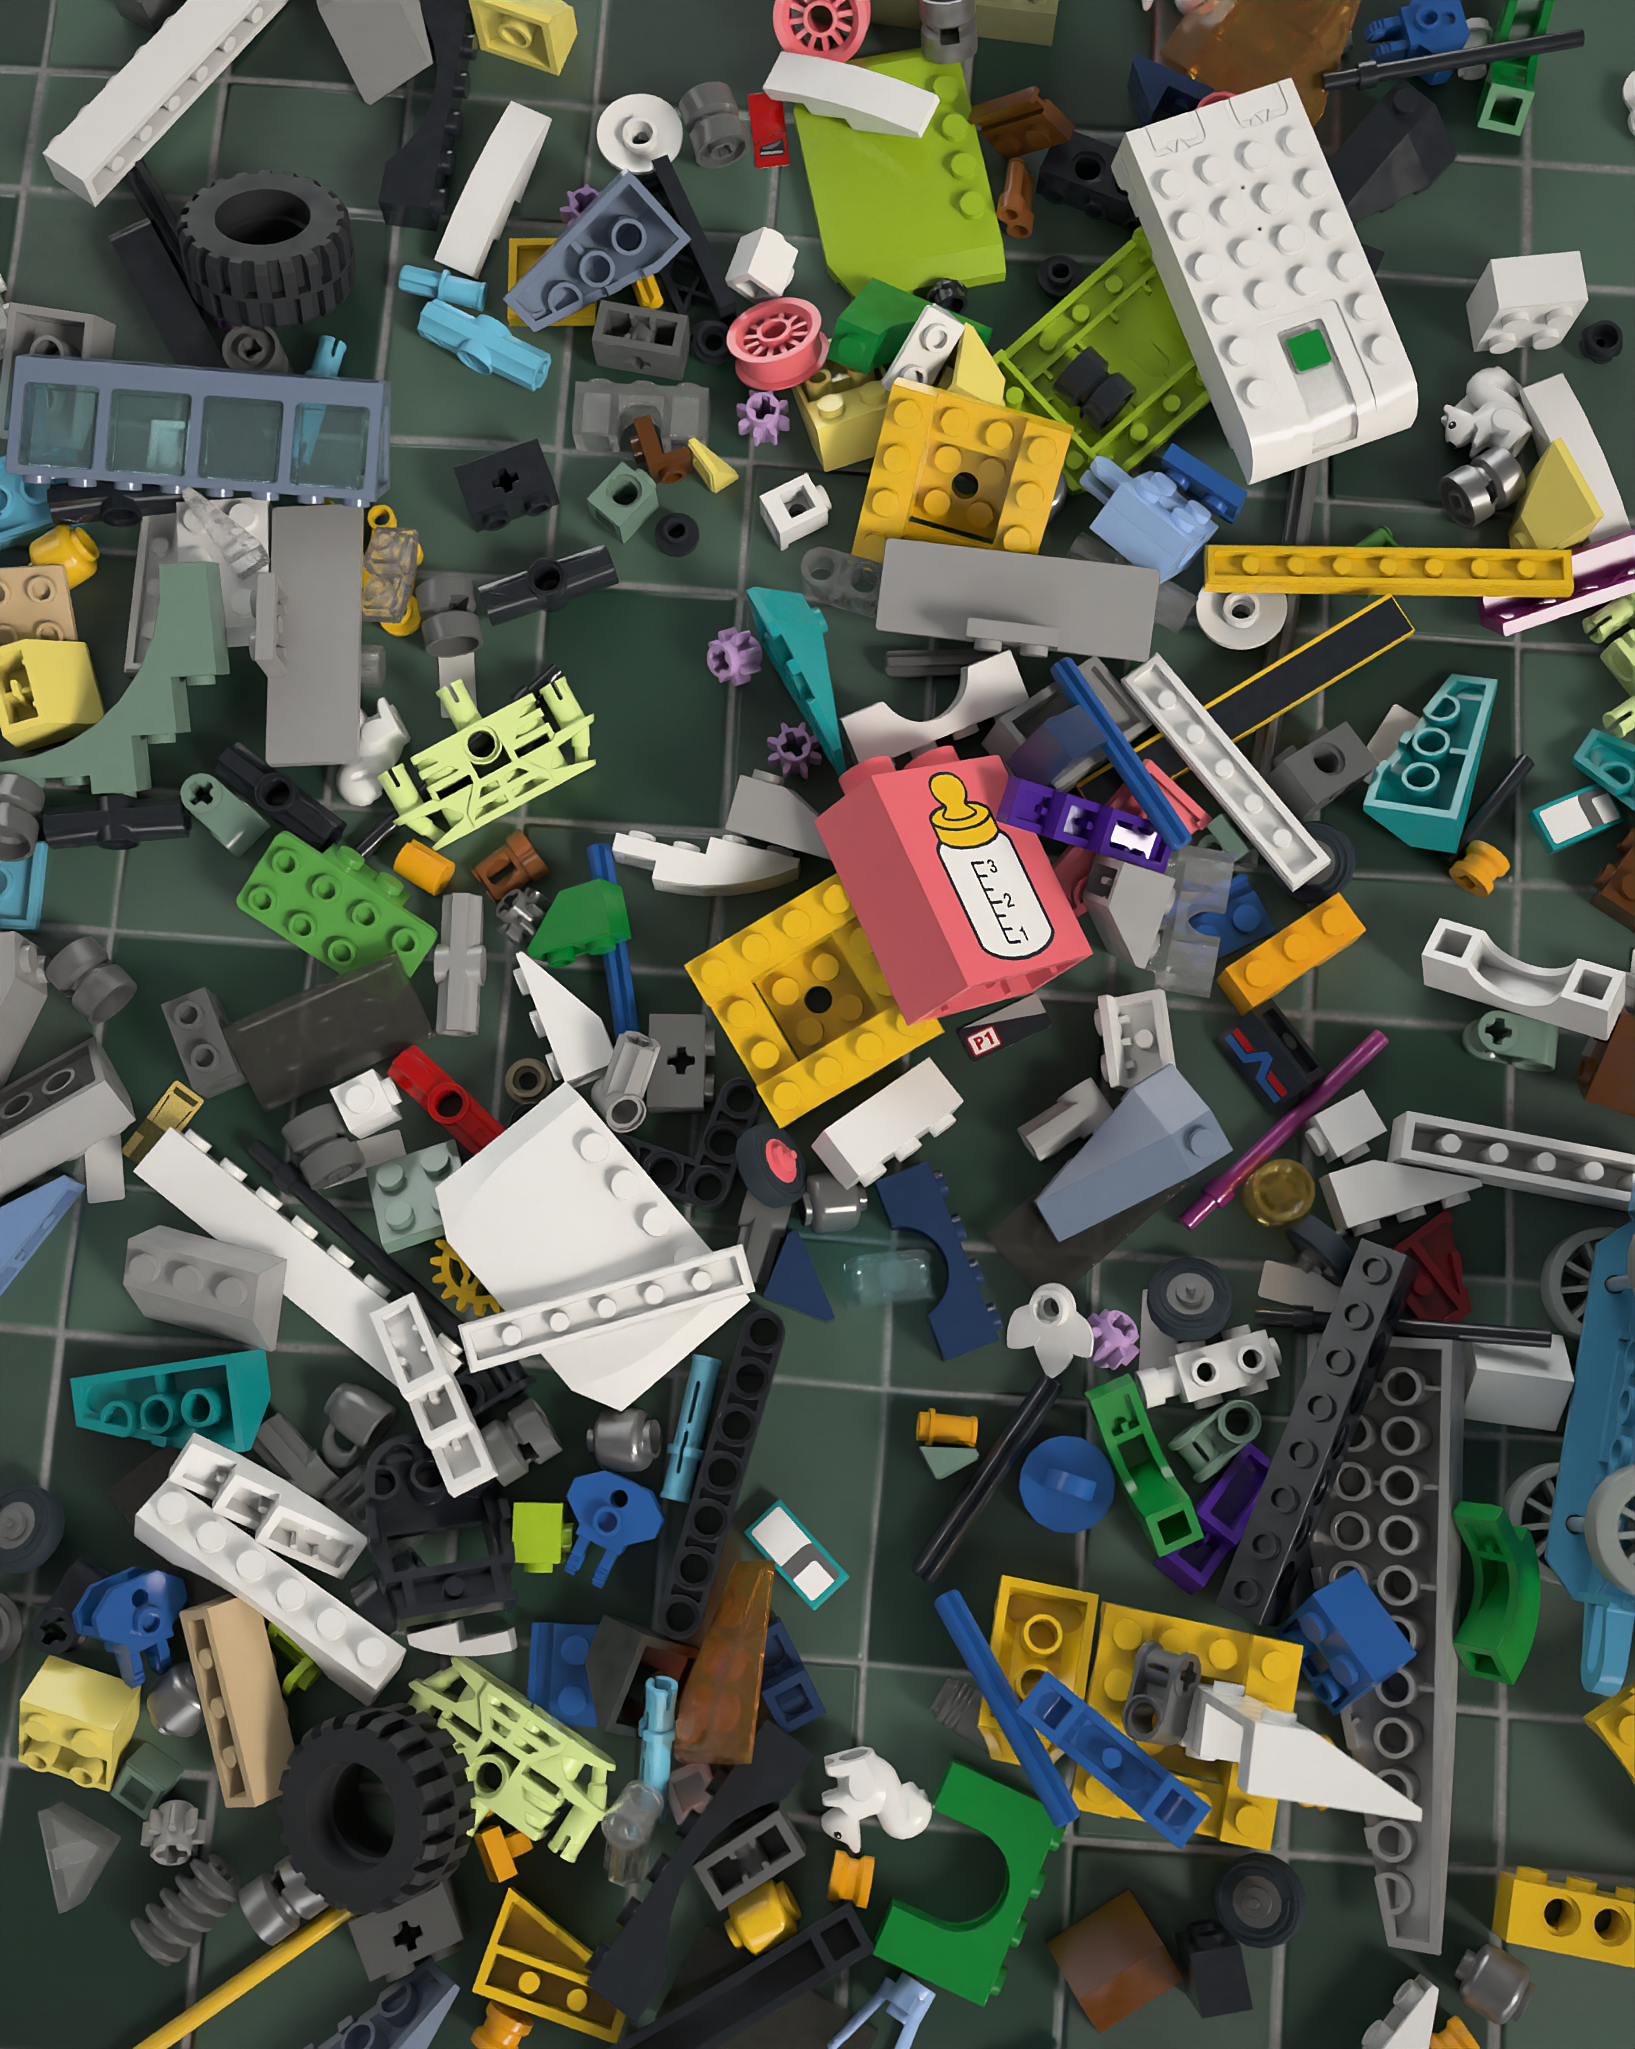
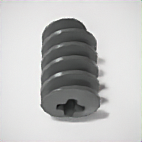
[130,1852,245,1966]

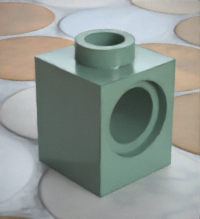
[586,461,659,545]

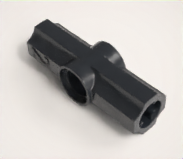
[47,470,193,528]
[478,544,619,627]
[213,742,347,854]
[43,795,192,850]

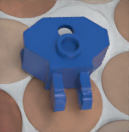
[1363,0,1470,85]
[564,1470,666,1588]
[72,1567,188,1689]

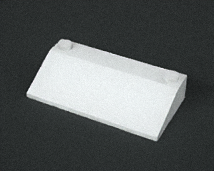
[1192,1681,1423,1822]

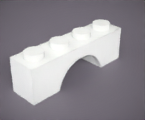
[838,649,1029,766]
[1421,918,1626,1041]

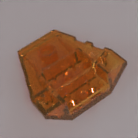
[1159,0,1362,128]

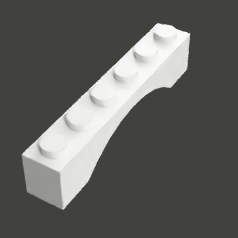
[134,1479,406,1706]

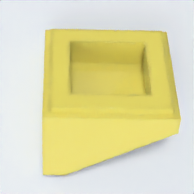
[688,437,739,494]

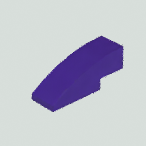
[1152,1443,1272,1595]

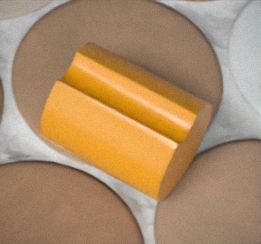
[393,839,455,896]

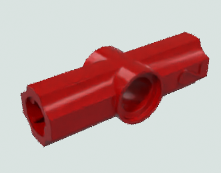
[386,1044,507,1156]

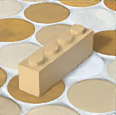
[179,1593,294,1808]

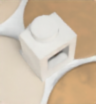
[759,473,832,551]

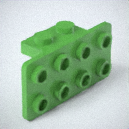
[236,831,437,1004]

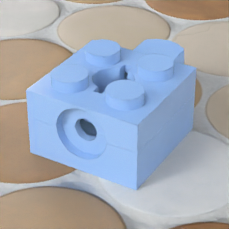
[1080,456,1219,585]

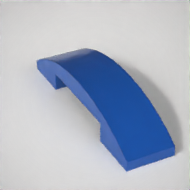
[1015,1671,1212,1850]

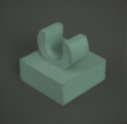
[1198,813,1256,868]

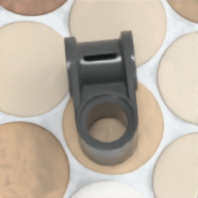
[1122,1640,1201,1746]

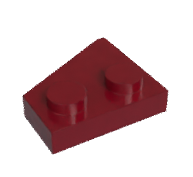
[1390,1208,1472,1322]

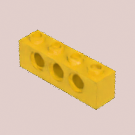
[1491,1866,1635,1968]

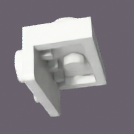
[882,303,965,392]
[1094,989,1176,1092]

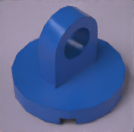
[1018,1436,1115,1533]

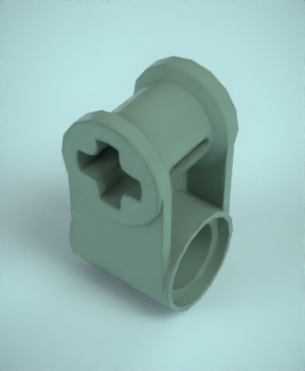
[180,773,271,859]
[1462,1011,1560,1072]
[1167,1400,1262,1484]

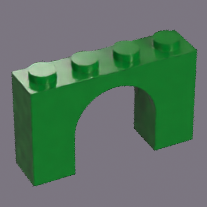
[872,1756,1066,2007]

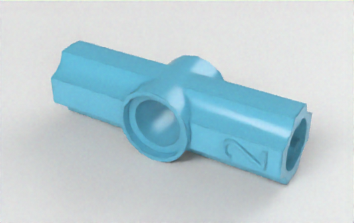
[417,298,552,392]

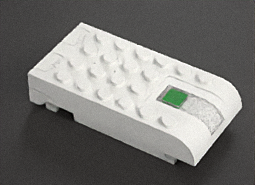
[1111,78,1418,485]

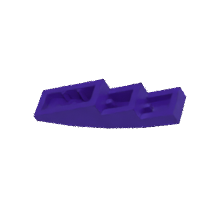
[995,775,1172,873]

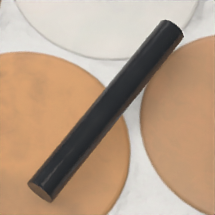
[1439,754,1535,868]

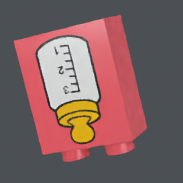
[813,746,1093,1026]

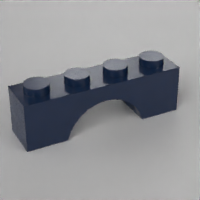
[874,1161,1003,1363]

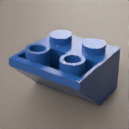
[1275,1569,1417,1716]

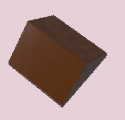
[1045,1888,1183,2034]

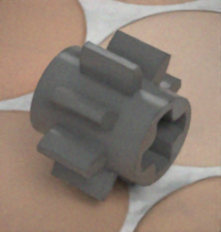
[496,887,552,946]

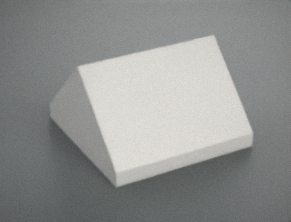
[1464,1334,1574,1431]

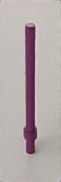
[1178,1030,1389,1231]

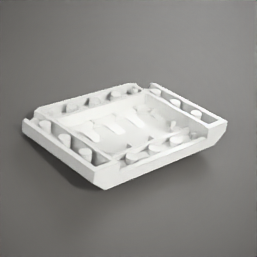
[435,1082,750,1411]

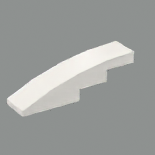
[763,51,940,138]
[434,101,552,280]
[1519,373,1631,546]
[369,1292,498,1498]
[168,1433,367,1580]

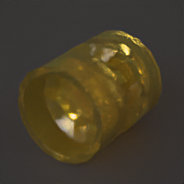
[1241,1159,1315,1227]

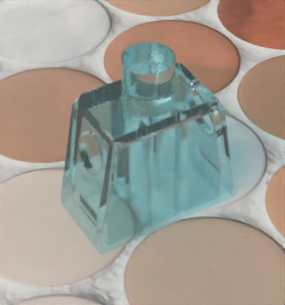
[843,1249,937,1310]

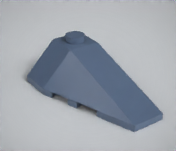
[503,167,691,332]
[1034,1063,1233,1242]
[304,1957,460,2049]

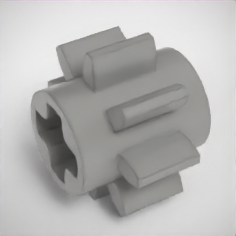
[141,1800,207,1866]

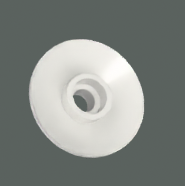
[597,94,683,175]
[1196,585,1287,650]

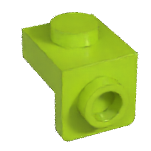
[267,1622,323,1697]

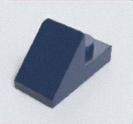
[1127,54,1215,128]

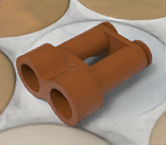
[996,158,1035,239]
[470,828,551,905]

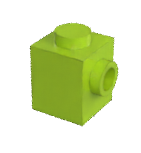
[512,1502,575,1573]

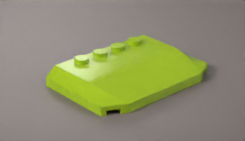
[793,47,1006,302]
[992,225,1211,496]

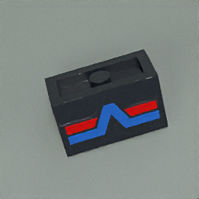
[1213,998,1328,1114]

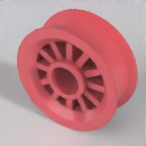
[773,0,871,63]
[727,297,829,391]

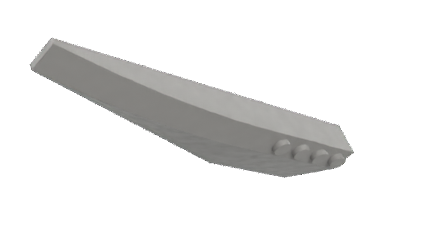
[1307,1333,1466,1955]

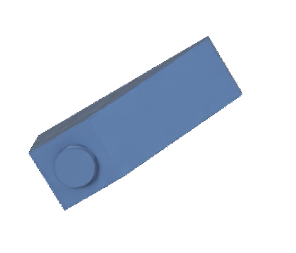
[0,1175,86,1296]

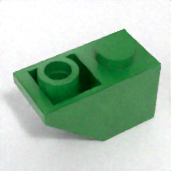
[528,878,632,967]

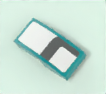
[1526,783,1625,855]
[744,1499,850,1611]

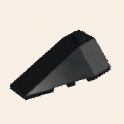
[1327,78,1457,228]

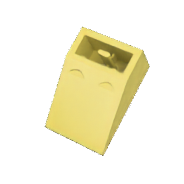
[791,338,890,472]

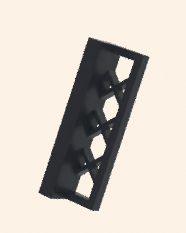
[641,155,737,342]

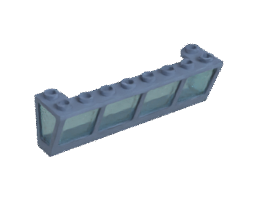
[6,354,391,507]

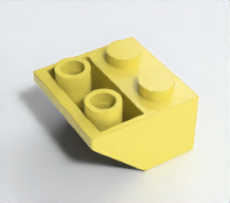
[0,639,106,753]
[19,1655,141,1792]

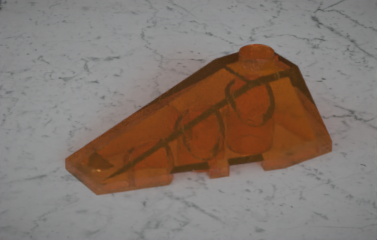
[673,1559,775,1764]

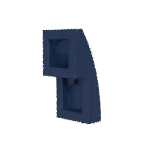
[736,1616,826,1733]

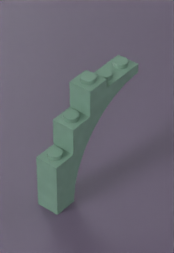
[0,561,230,798]

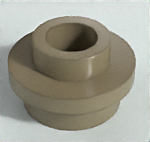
[505,1058,552,1104]

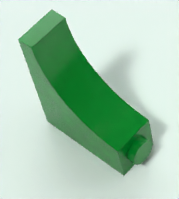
[827,278,993,375]

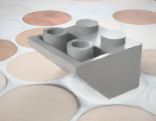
[1081,853,1176,969]

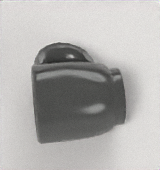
[322,1382,397,1469]

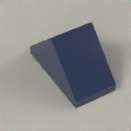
[1006,704,1108,788]
[763,1229,835,1324]

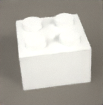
[1466,251,1588,354]

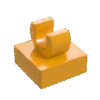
[473,1825,533,1883]

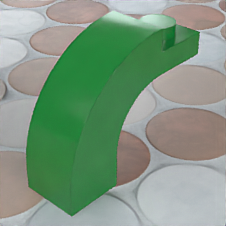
[1084,1374,1204,1558]
[1451,1501,1540,1685]

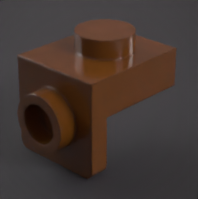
[629,414,693,485]

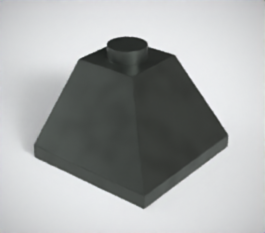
[585,1614,705,1739]

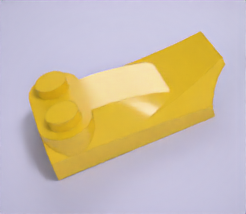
[977,1575,1099,1766]

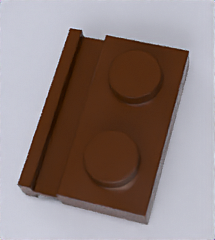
[968,86,1075,160]

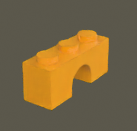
[1216,892,1366,1017]

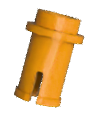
[916,1408,978,1447]

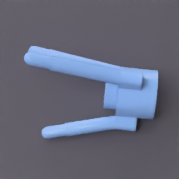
[827,1972,936,2049]

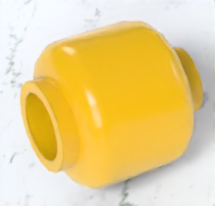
[28,524,99,590]
[724,1878,802,1957]

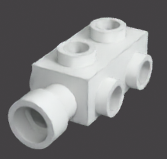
[1134,1324,1282,1410]

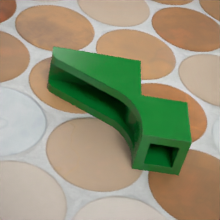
[1476,0,1555,136]

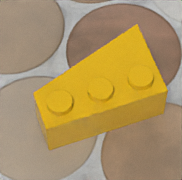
[472,1887,626,2044]

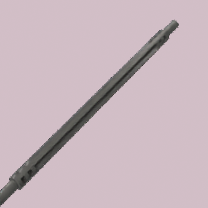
[1239,460,1320,869]

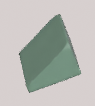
[918,1446,979,1480]
[109,1743,184,1821]

